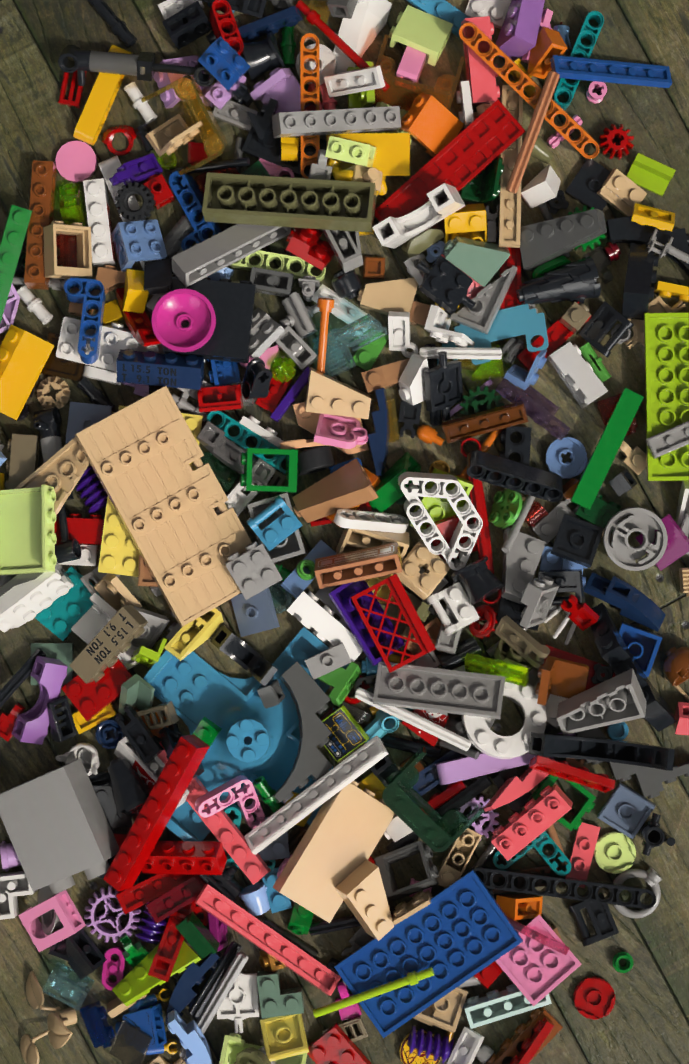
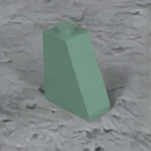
[443,236,511,287]

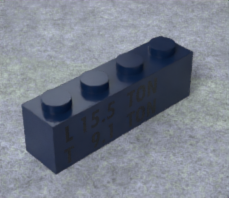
[116,349,204,390]

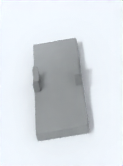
[373,661,505,719]

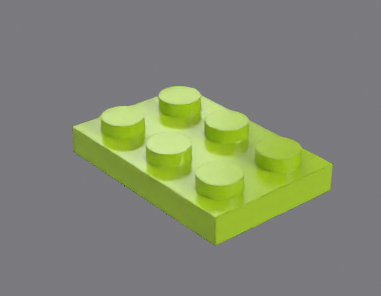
[409,468,473,529]

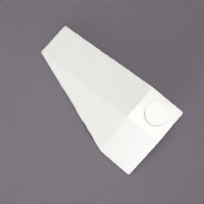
[333,0,392,73]

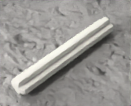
[419,347,502,360]

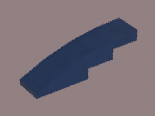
[368,388,390,477]

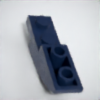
[583,572,666,632]
[165,952,221,1024]

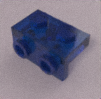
[80,1001,115,1049]

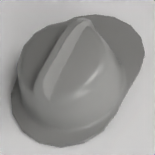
[38,885,64,935]

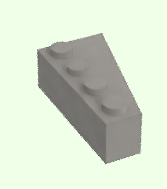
[556,668,647,735]

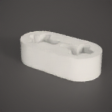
[82,366,121,385]

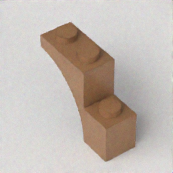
[68,265,132,317]

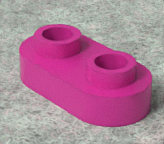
[102,947,125,990]

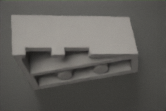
[322,229,363,273]
[501,527,546,604]

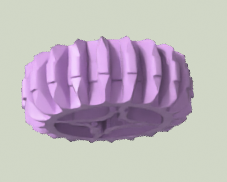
[84,885,141,943]

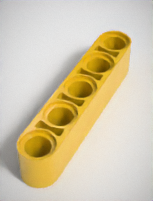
[73,45,133,145]

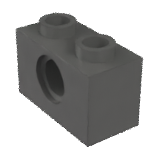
[250,267,294,298]

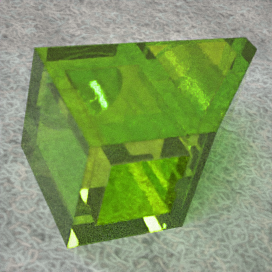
[59,182,86,226]

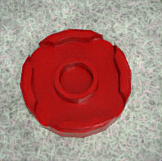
[573,976,616,1020]

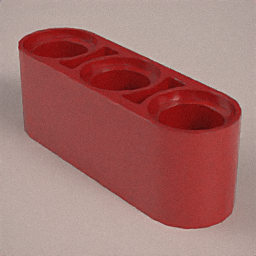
[209,0,244,56]

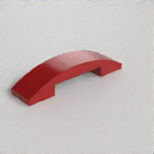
[116,288,161,346]
[148,901,196,982]

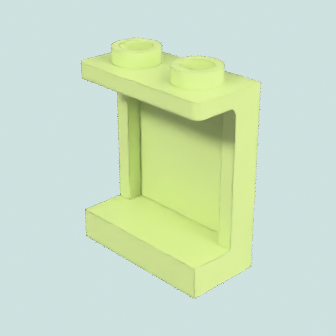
[388,5,453,66]
[325,136,377,168]

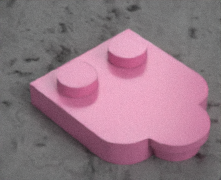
[314,414,368,449]

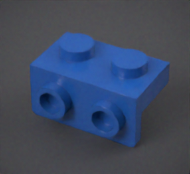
[207,359,241,386]

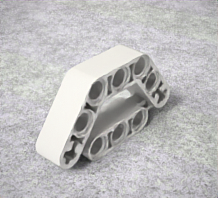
[398,472,483,571]

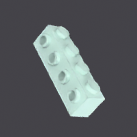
[464,984,552,1029]

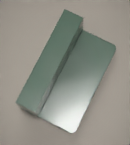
[118,674,155,716]

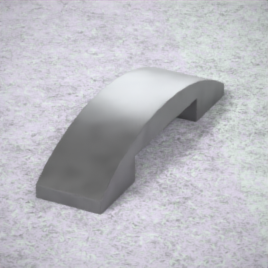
[197,421,276,486]

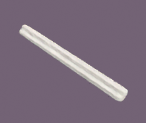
[355,687,472,751]

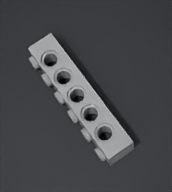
[272,106,401,138]

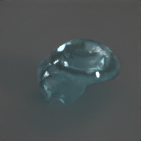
[269,582,293,614]

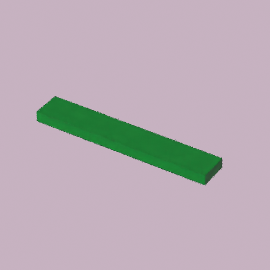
[570,388,644,510]

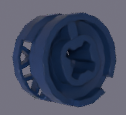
[96,719,126,749]

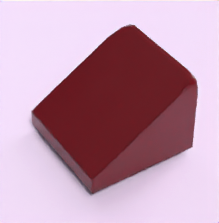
[188,142,212,165]

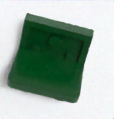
[459,157,504,204]

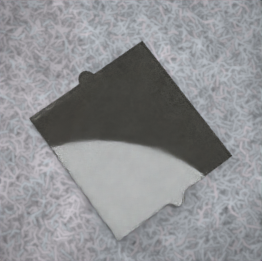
[109,1020,153,1064]

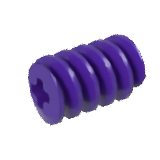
[75,466,108,513]
[135,901,170,944]
[407,1025,454,1064]

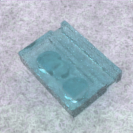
[335,314,387,351]

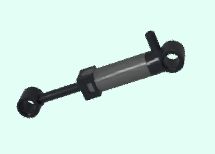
[58,45,215,87]

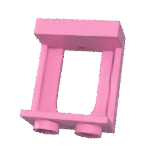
[18,890,86,952]

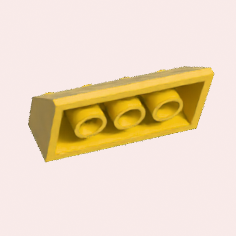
[0,324,54,420]

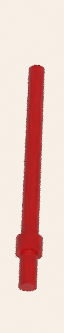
[296,0,390,92]

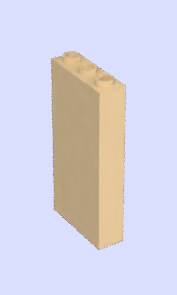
[272,781,396,923]

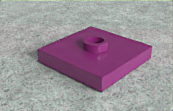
[636,514,689,571]

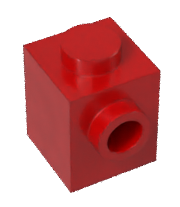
[144,174,175,210]

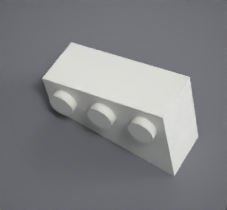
[547,342,608,409]

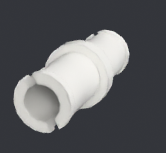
[124,82,158,124]
[17,285,53,325]

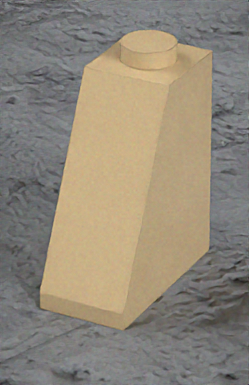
[357,277,418,315]

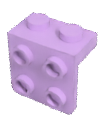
[153,55,209,109]
[250,67,311,114]

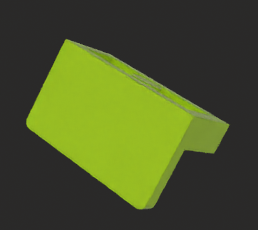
[627,153,676,196]
[131,637,167,667]

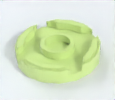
[594,831,636,874]

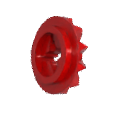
[469,605,498,639]

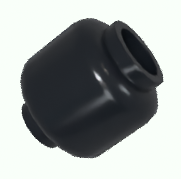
[331,269,362,300]

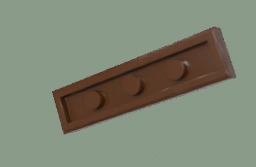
[442,401,529,444]

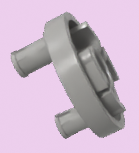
[603,507,668,571]

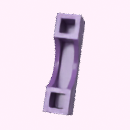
[12,656,68,745]

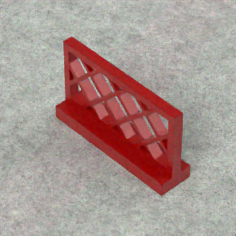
[350,574,436,673]

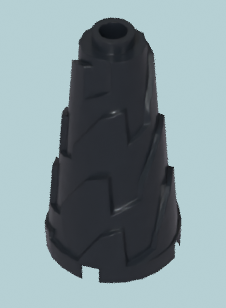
[516,256,601,305]

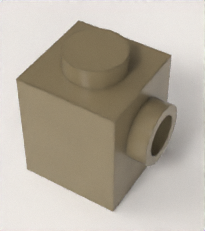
[559,302,591,334]

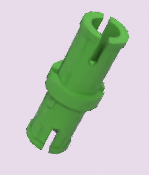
[579,342,612,383]

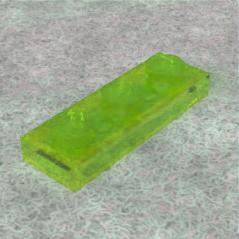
[465,653,529,687]

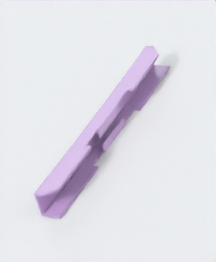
[450,380,493,417]

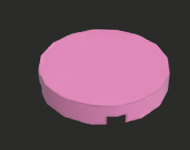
[55,141,98,183]

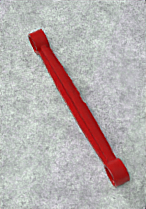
[460,438,501,604]

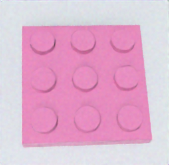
[495,915,582,1007]

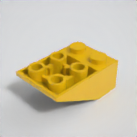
[443,203,487,245]

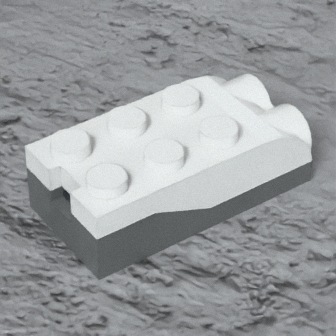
[0,563,74,633]

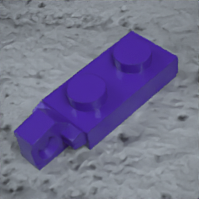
[109,153,163,186]

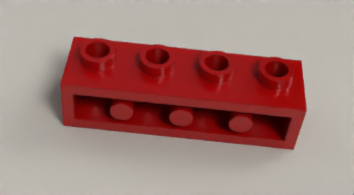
[142,841,227,875]

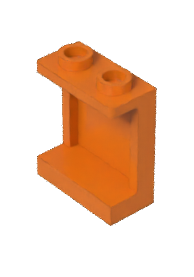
[400,93,464,157]

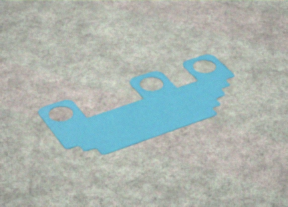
[437,304,549,365]

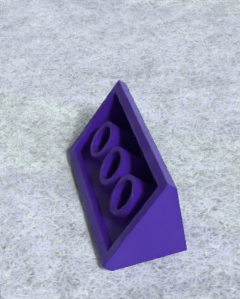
[328,580,405,666]

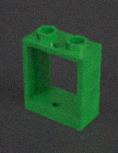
[240,448,298,493]
[528,775,596,831]

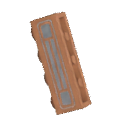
[314,542,402,589]

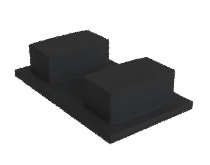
[144,258,172,295]

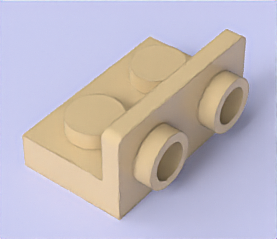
[94,573,142,612]

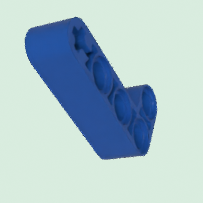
[169,171,222,251]
[64,278,105,364]

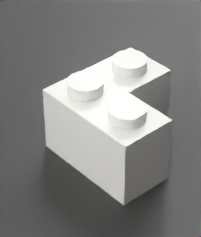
[0,871,37,920]

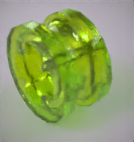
[158,153,177,170]

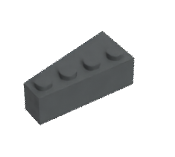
[520,209,607,271]

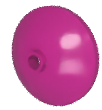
[151,289,216,352]

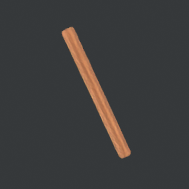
[506,71,560,194]

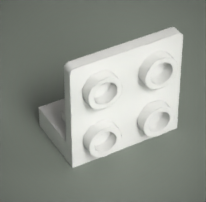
[424,305,475,347]
[71,593,117,644]

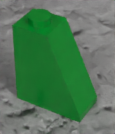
[369,452,421,513]

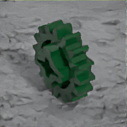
[459,386,505,416]

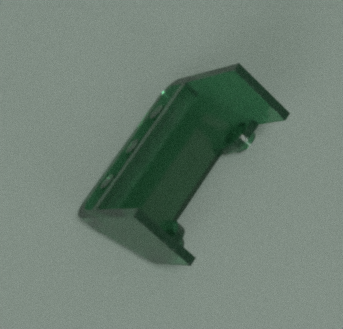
[382,746,484,852]

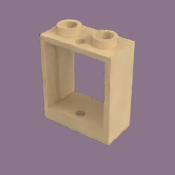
[43,221,92,279]

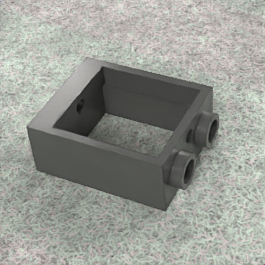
[375,841,439,902]

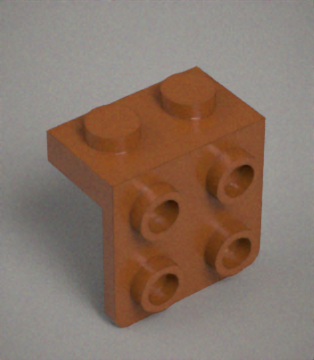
[535,655,589,706]

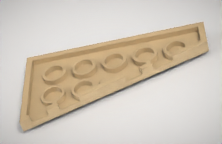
[14,427,90,516]

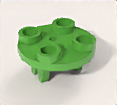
[488,489,524,529]

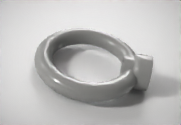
[613,867,662,918]

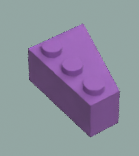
[496,0,545,61]

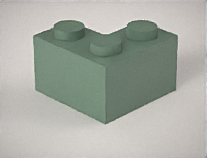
[257,970,304,1019]

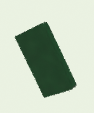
[176,912,220,959]

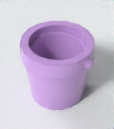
[0,841,21,872]

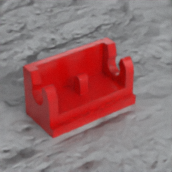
[198,384,243,412]

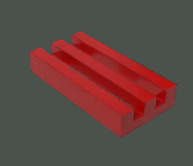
[58,70,87,108]

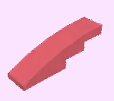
[483,758,556,812]

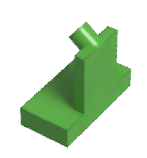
[317,662,362,707]

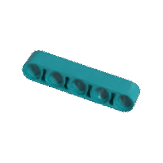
[552,11,604,110]
[207,411,286,474]

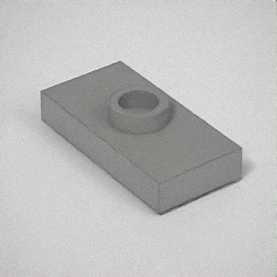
[304,642,352,680]

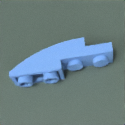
[167,1009,213,1064]

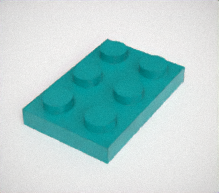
[35,566,101,641]

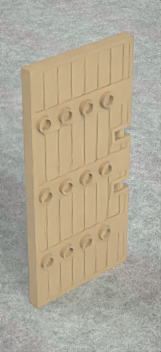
[75,386,252,627]

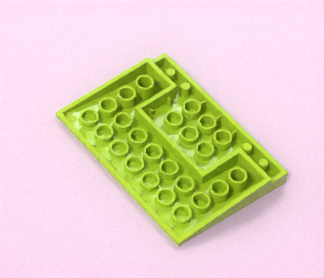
[644,313,689,481]

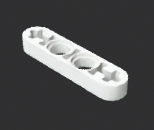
[333,509,409,533]

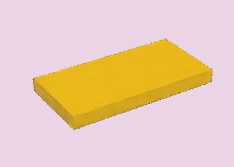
[326,133,410,176]

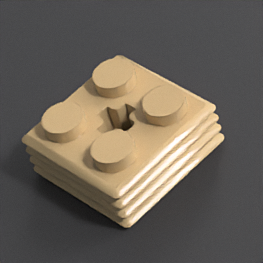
[395,541,451,600]

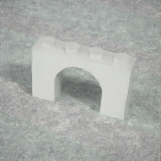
[372,183,466,249]

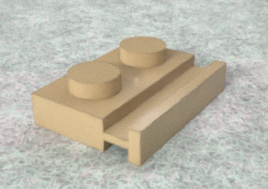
[597,168,647,217]

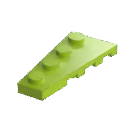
[112,941,202,1006]

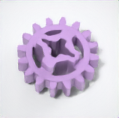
[453,795,499,841]

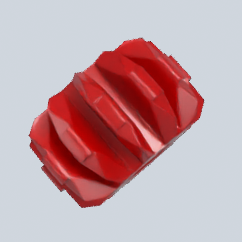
[599,124,634,160]

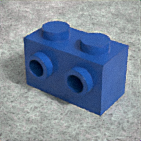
[198,36,251,90]

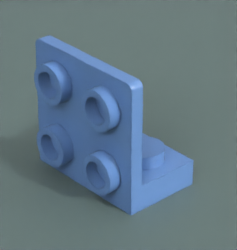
[112,219,167,272]

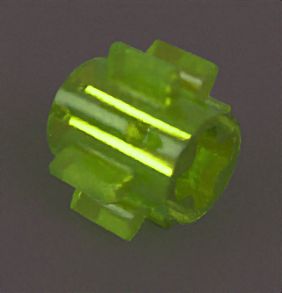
[270,356,296,383]

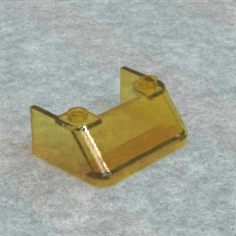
[141,75,227,175]

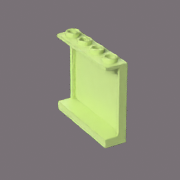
[0,484,57,575]

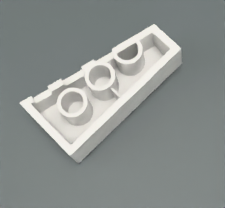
[286,591,363,664]

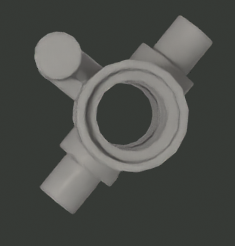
[279,292,320,339]

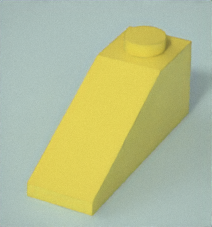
[164,608,224,661]

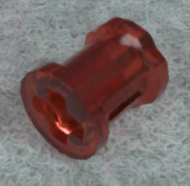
[525,501,549,528]

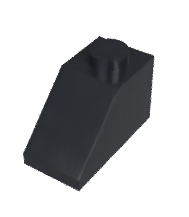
[66,928,107,980]

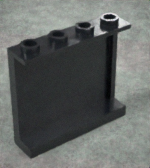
[163,277,257,363]

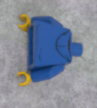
[115,988,178,1055]

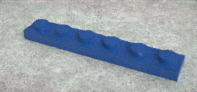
[550,55,672,88]

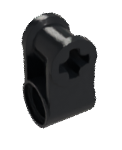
[242,358,272,399]

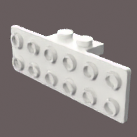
[56,316,164,372]

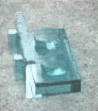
[42,962,94,1011]

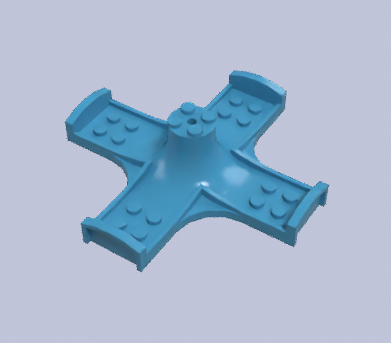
[143,626,349,841]

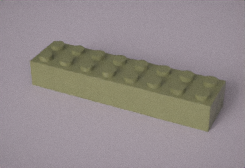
[202,172,377,233]

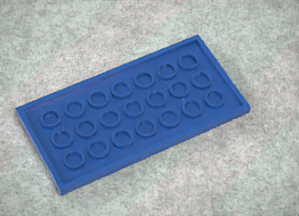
[334,869,523,1038]

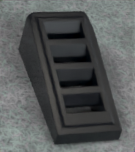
[47,695,77,742]

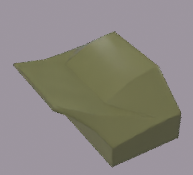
[401,225,445,258]

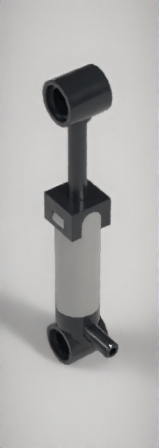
[33,406,81,563]

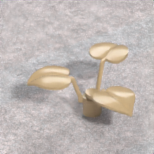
[20,970,77,1064]

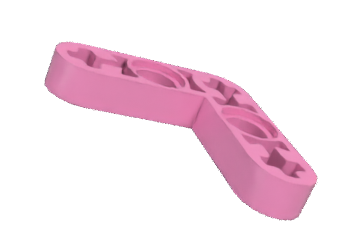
[194,775,265,829]

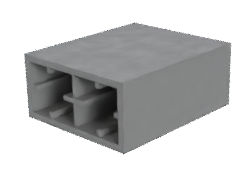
[0,758,120,895]

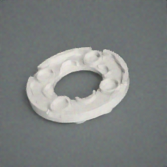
[462,674,547,759]

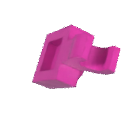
[335,981,362,1021]

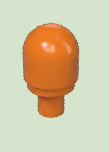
[416,424,445,446]

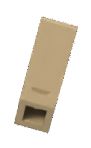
[437,825,482,888]

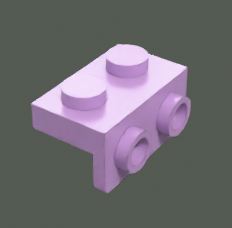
[204,75,247,110]

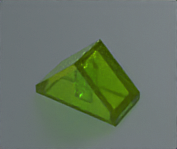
[470,344,504,381]

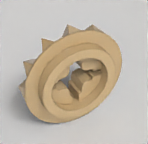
[37,377,70,409]

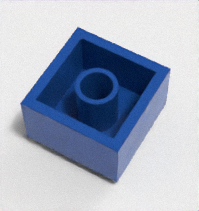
[619,622,662,677]

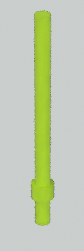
[313,967,435,1018]

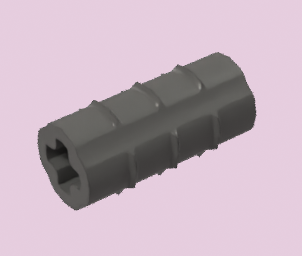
[163,216,194,259]

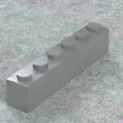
[171,224,291,287]

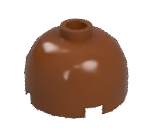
[663,646,689,686]

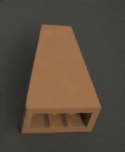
[292,459,378,523]

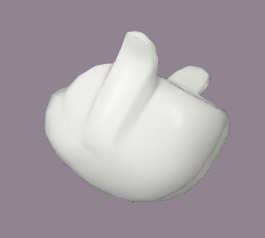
[56,742,100,776]

